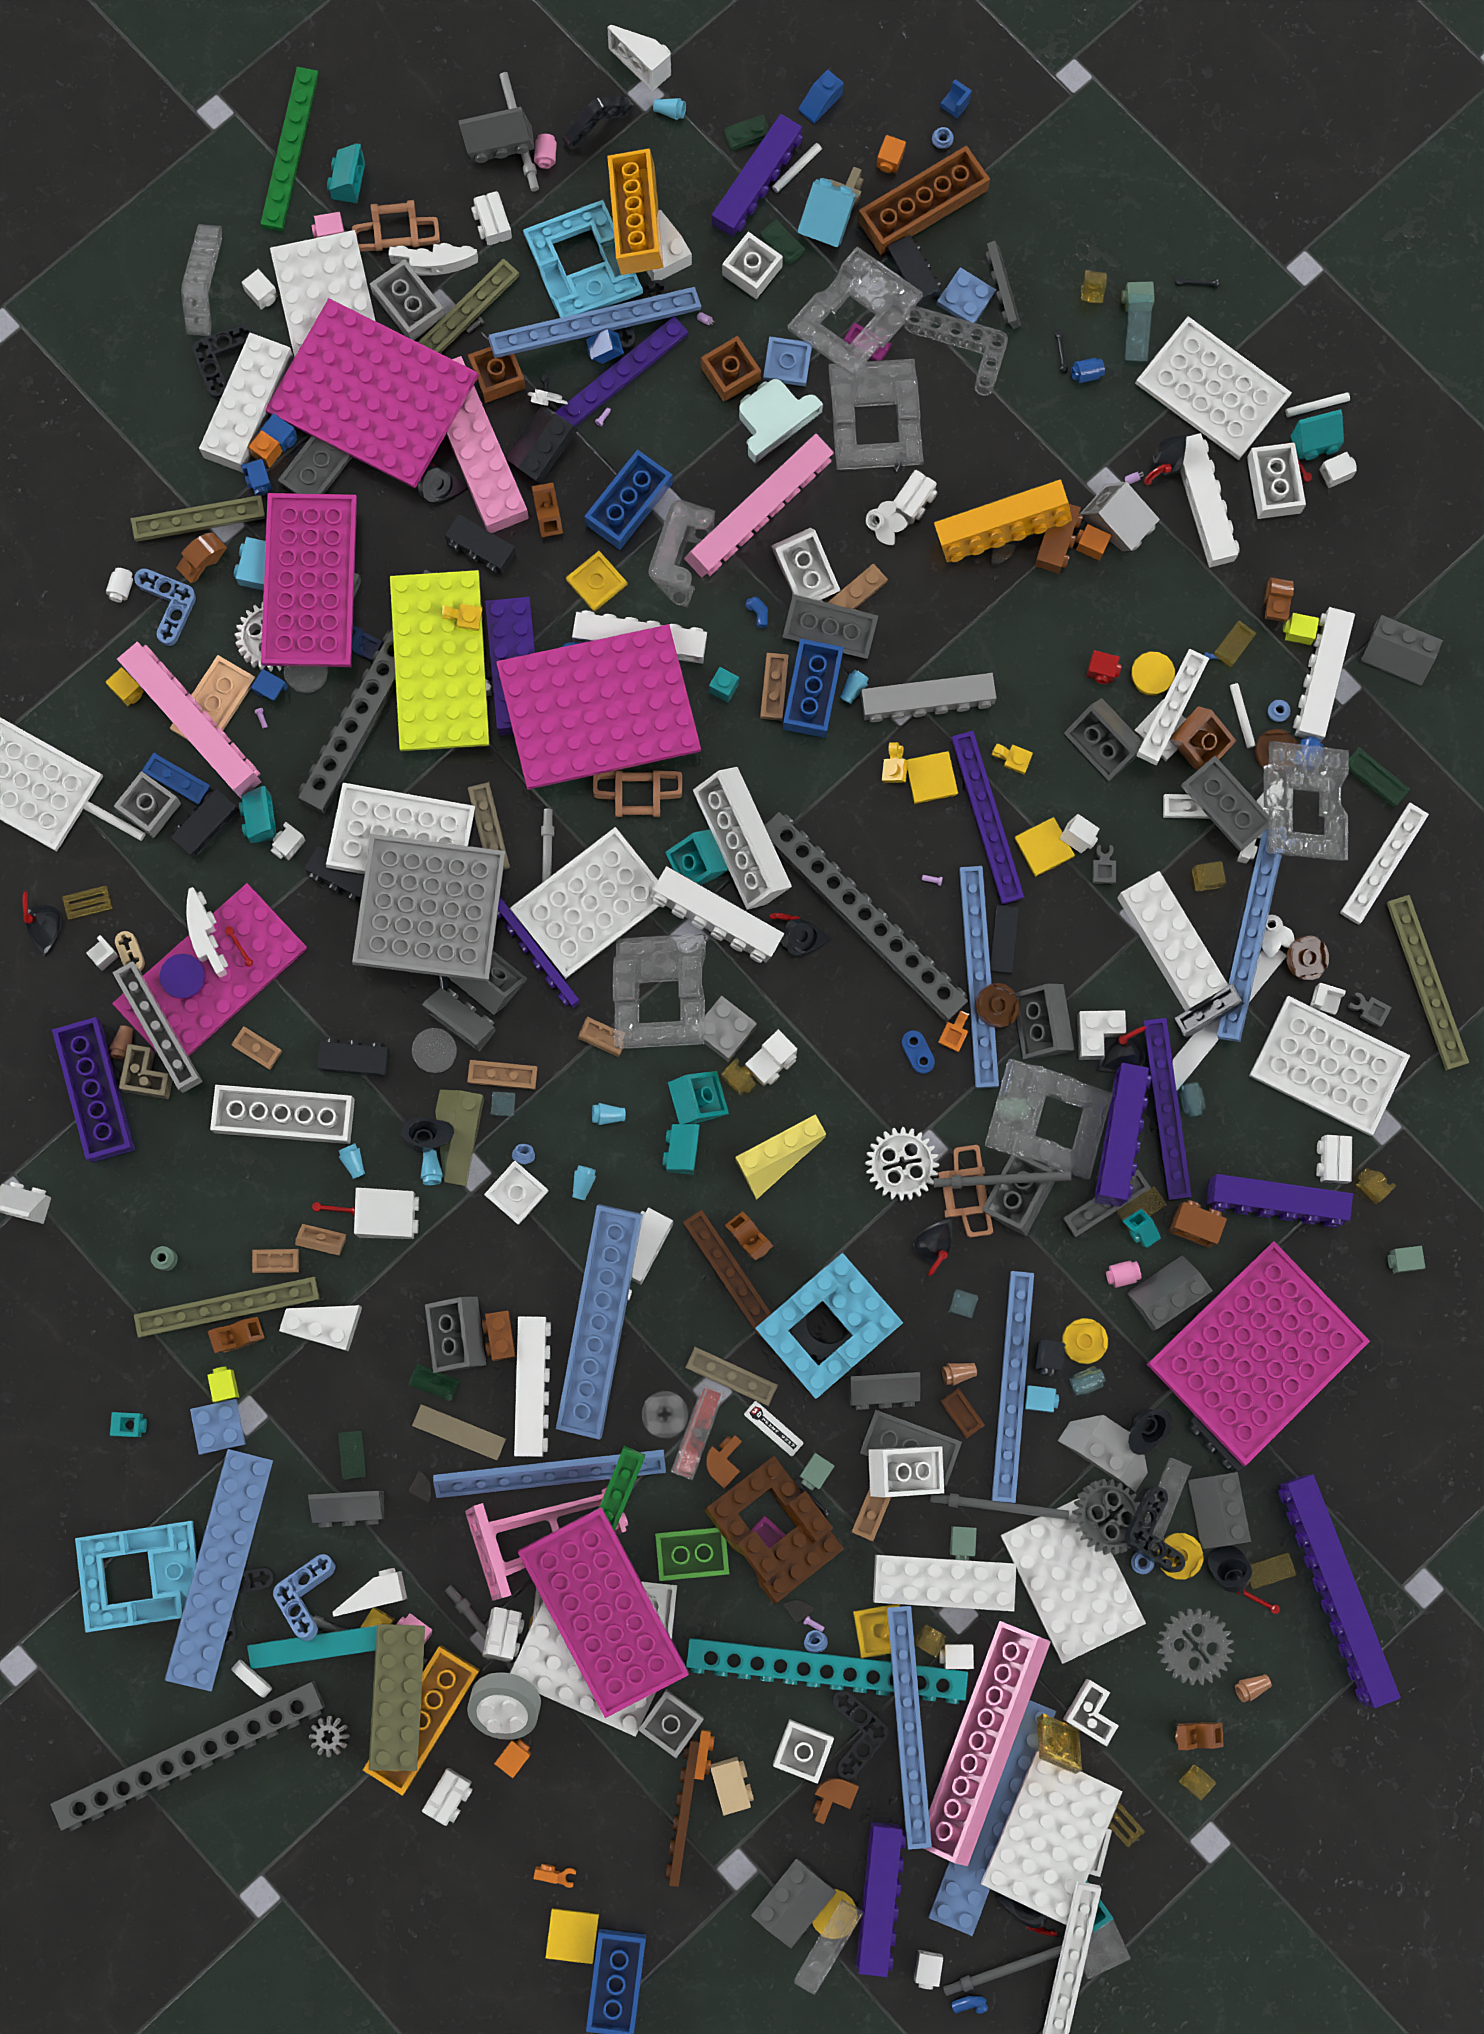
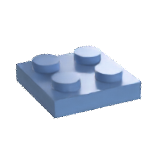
[937,268,996,327]
[763,337,812,387]
[190,1399,246,1455]

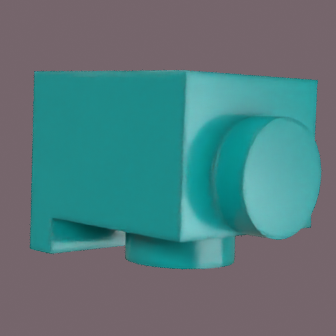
[1123,1208,1161,1248]
[110,1412,147,1437]

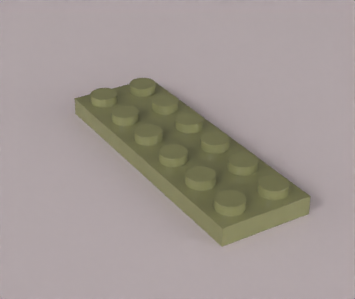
[369,1624,425,1771]

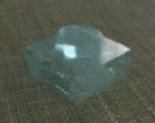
[491,1092,516,1117]
[949,1289,978,1318]

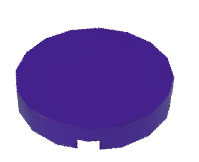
[159,954,205,999]

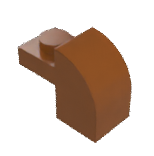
[532,483,563,537]
[176,532,227,583]
[1264,577,1294,622]
[725,1211,773,1261]
[208,1317,265,1353]
[706,1436,742,1489]
[1175,1722,1224,1750]
[812,1777,859,1824]

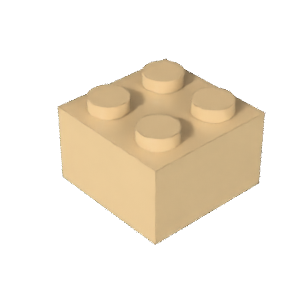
[710,1757,754,1815]

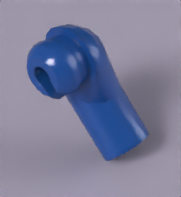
[746,597,768,628]
[952,1996,988,2014]

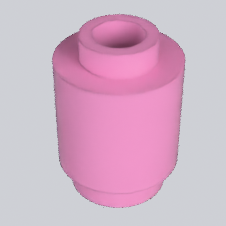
[534,134,557,169]
[1106,1261,1141,1288]

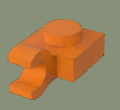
[938,1011,969,1052]
[533,1864,576,1888]

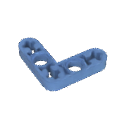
[134,569,196,646]
[273,1554,336,1641]

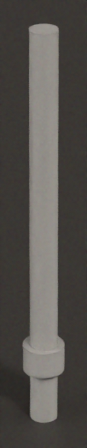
[499,72,539,191]
[541,809,554,883]

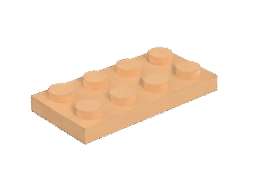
[170,655,256,741]

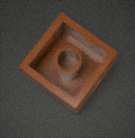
[701,336,761,402]
[468,347,525,403]
[1170,706,1236,770]
[1167,1200,1227,1248]

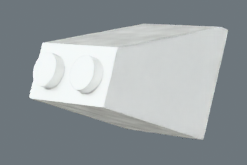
[354,1188,419,1239]

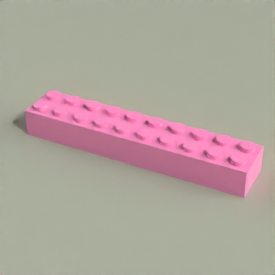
[923,1621,1051,1866]

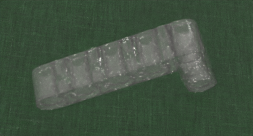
[181,224,222,336]
[904,306,1008,396]

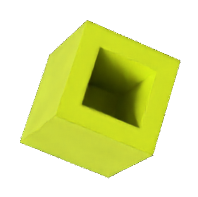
[1283,613,1319,645]
[208,1367,239,1403]

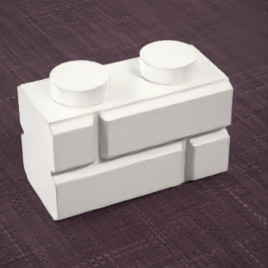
[471,191,512,245]
[893,470,937,524]
[1317,1135,1352,1184]
[482,1607,524,1662]
[422,1768,473,1826]

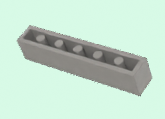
[860,673,996,722]
[112,961,203,1093]

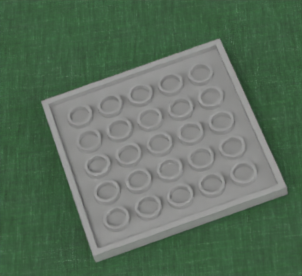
[352,834,505,982]

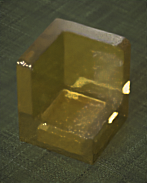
[1192,861,1226,891]

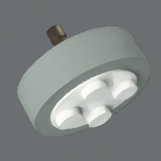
[467,1673,541,1740]

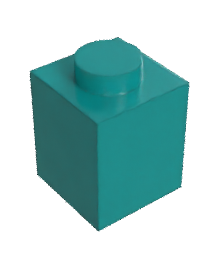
[709,667,739,703]

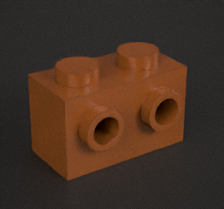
[482,1311,517,1361]

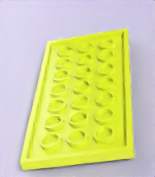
[390,570,490,751]

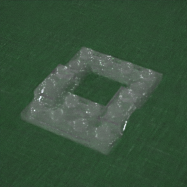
[787,247,923,376]
[828,359,923,470]
[1263,741,1349,861]
[613,933,705,1049]
[985,1059,1113,1179]

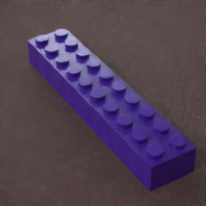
[1278,1474,1401,1708]

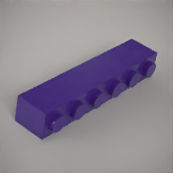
[712,114,803,237]

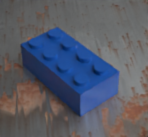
[584,449,673,550]
[783,639,844,738]
[586,1929,646,2034]

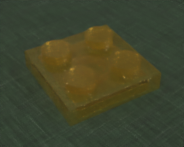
[1037,1714,1082,1774]

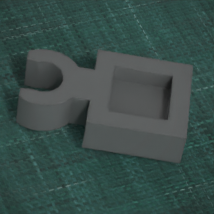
[1092,845,1116,884]
[1348,993,1392,1028]

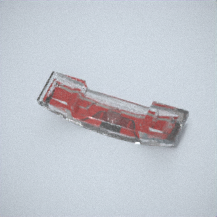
[671,1385,724,1480]

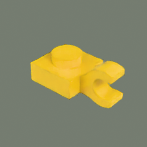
[442,604,482,631]
[882,742,908,783]
[992,744,1033,775]

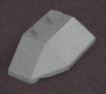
[1058,1415,1148,1492]

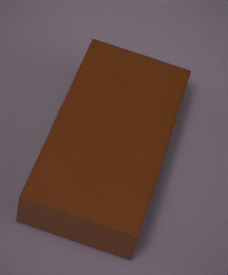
[940,1388,985,1439]

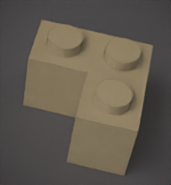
[119,1044,173,1100]

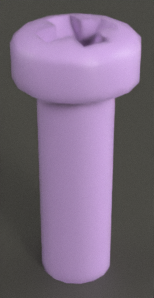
[595,408,611,426]
[255,708,268,729]
[922,875,942,886]
[803,1616,824,1632]

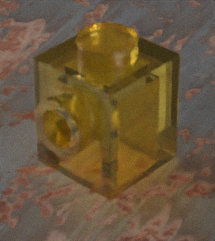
[1081,270,1107,303]

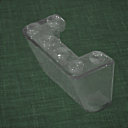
[648,500,715,608]

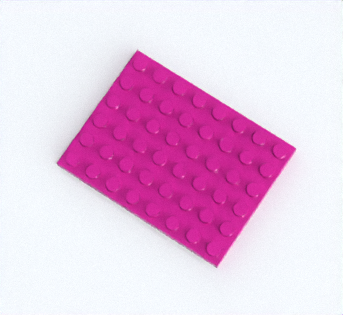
[265,298,479,488]
[496,624,701,790]
[1147,1241,1370,1466]

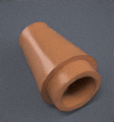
[109,1026,133,1061]
[941,1363,977,1386]
[1235,1674,1272,1702]

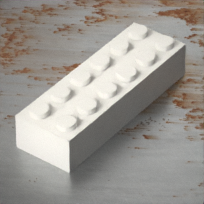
[199,333,294,473]
[693,767,792,910]
[649,866,784,963]
[1117,871,1229,1012]
[210,1085,355,1144]
[873,1555,1016,1611]

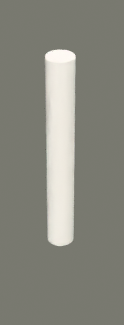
[772,143,822,193]
[1285,392,1350,417]
[1230,683,1256,748]
[83,801,146,841]

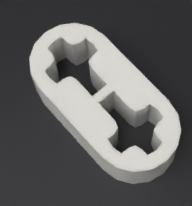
[231,1660,272,1698]

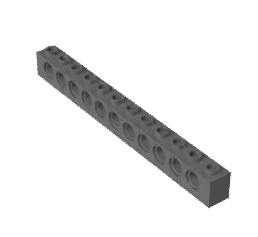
[298,570,431,815]
[765,812,968,1023]
[50,1681,326,1831]

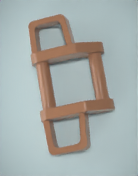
[352,200,440,252]
[593,770,682,817]
[938,1145,993,1238]

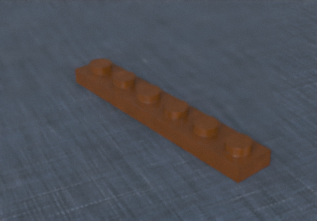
[683,1210,771,1336]
[665,1739,700,1887]

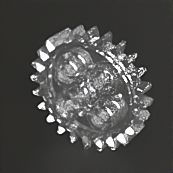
[1157,1608,1234,1685]

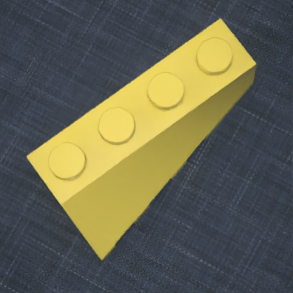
[735,1114,826,1200]

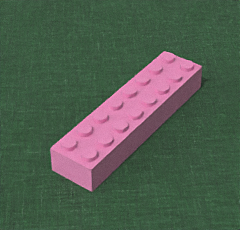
[446,356,529,533]
[684,434,834,577]
[117,642,261,799]

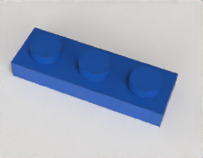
[142,753,212,806]

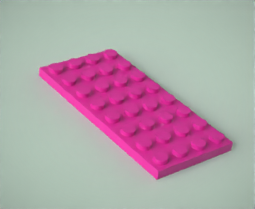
[261,493,357,667]
[112,883,308,1056]
[518,1507,689,1718]

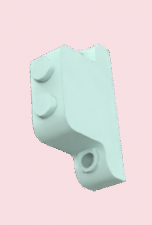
[739,379,823,463]

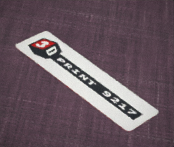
[744,1401,803,1456]

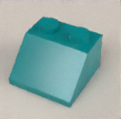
[327,144,365,203]
[1291,409,1344,460]
[239,786,277,843]
[665,829,729,885]
[668,1071,729,1124]
[663,1124,699,1175]

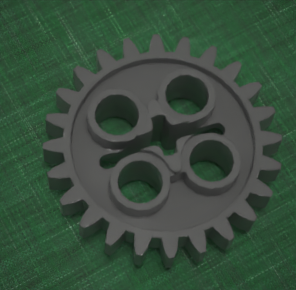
[1072,1479,1145,1555]

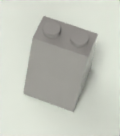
[1079,482,1160,551]

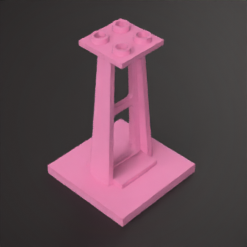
[465,1488,628,1600]

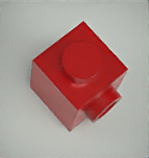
[1086,650,1122,684]

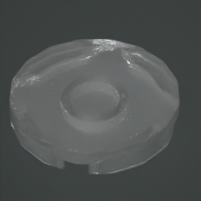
[284,666,328,693]
[412,1028,457,1073]

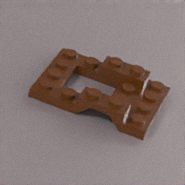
[704,1456,844,1604]

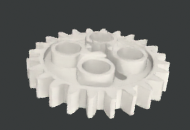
[235,602,290,672]
[865,1127,939,1201]

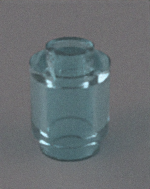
[1180,1083,1206,1117]
[1070,1366,1106,1396]

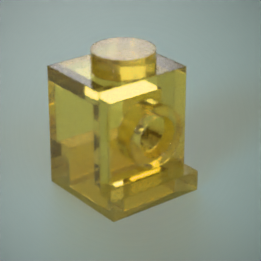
[721,1058,756,1096]
[1356,1168,1396,1204]
[914,1624,946,1658]
[1179,1764,1216,1800]

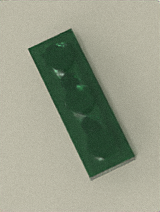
[1343,747,1410,807]

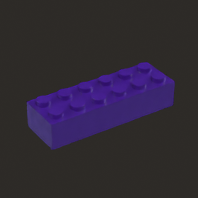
[485,597,535,736]
[52,1017,135,1163]
[1094,1063,1151,1207]
[1206,1174,1353,1228]
[856,1821,906,1977]

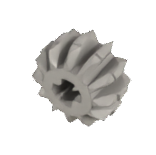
[309,1716,350,1757]

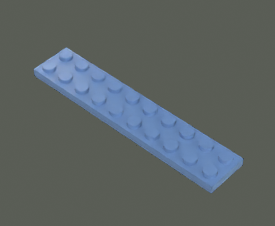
[556,1204,643,1439]
[165,1449,273,1691]
[928,1700,1056,1936]

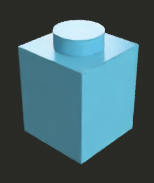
[1024,1386,1059,1413]

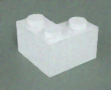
[1077,1011,1126,1060]
[745,1029,797,1087]
[1063,1679,1118,1746]

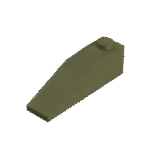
[435,1090,485,1186]

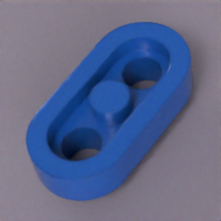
[902,1031,935,1074]

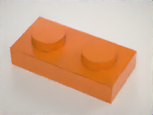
[694,1729,715,1780]

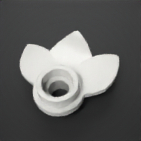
[528,389,568,406]
[866,501,907,545]
[1261,915,1294,958]

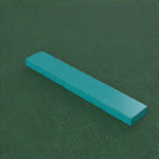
[247,1625,377,1669]

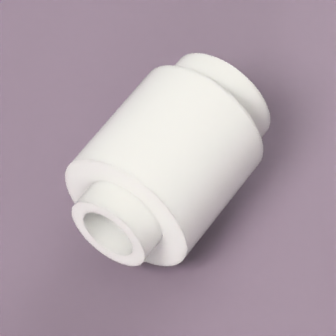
[106,568,133,602]

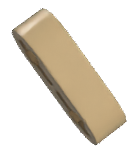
[115,931,145,971]

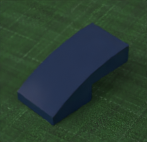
[352,625,384,662]

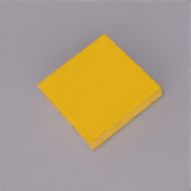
[566,551,628,612]
[907,751,958,804]
[1014,817,1075,877]
[853,1604,900,1658]
[546,1908,599,1964]

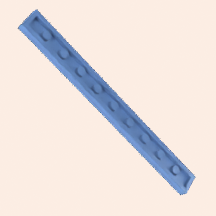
[488,287,701,358]
[1217,828,1286,1042]
[959,866,999,1089]
[992,1271,1034,1503]
[433,1450,666,1498]
[887,1606,932,1849]

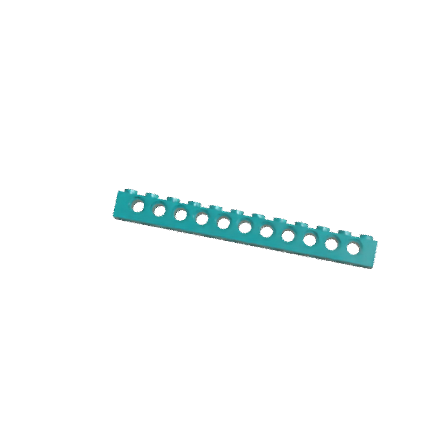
[686,1638,968,1704]

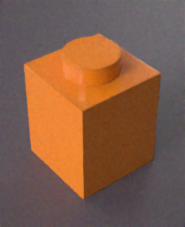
[876,135,906,174]
[249,430,283,468]
[1075,524,1111,561]
[494,1739,531,1778]

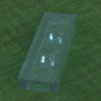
[1125,294,1153,361]

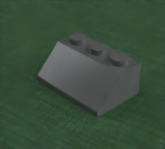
[459,107,535,163]
[1360,615,1443,687]
[1064,698,1143,781]
[448,950,527,1015]
[1015,984,1075,1059]
[422,987,496,1052]
[982,1151,1055,1236]
[1127,1255,1212,1331]
[425,1297,486,1373]
[848,1372,920,1410]
[1188,1472,1251,1549]
[308,1491,385,1527]
[751,1859,836,1949]

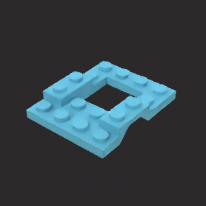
[523,200,643,318]
[755,1253,903,1399]
[75,1521,197,1632]

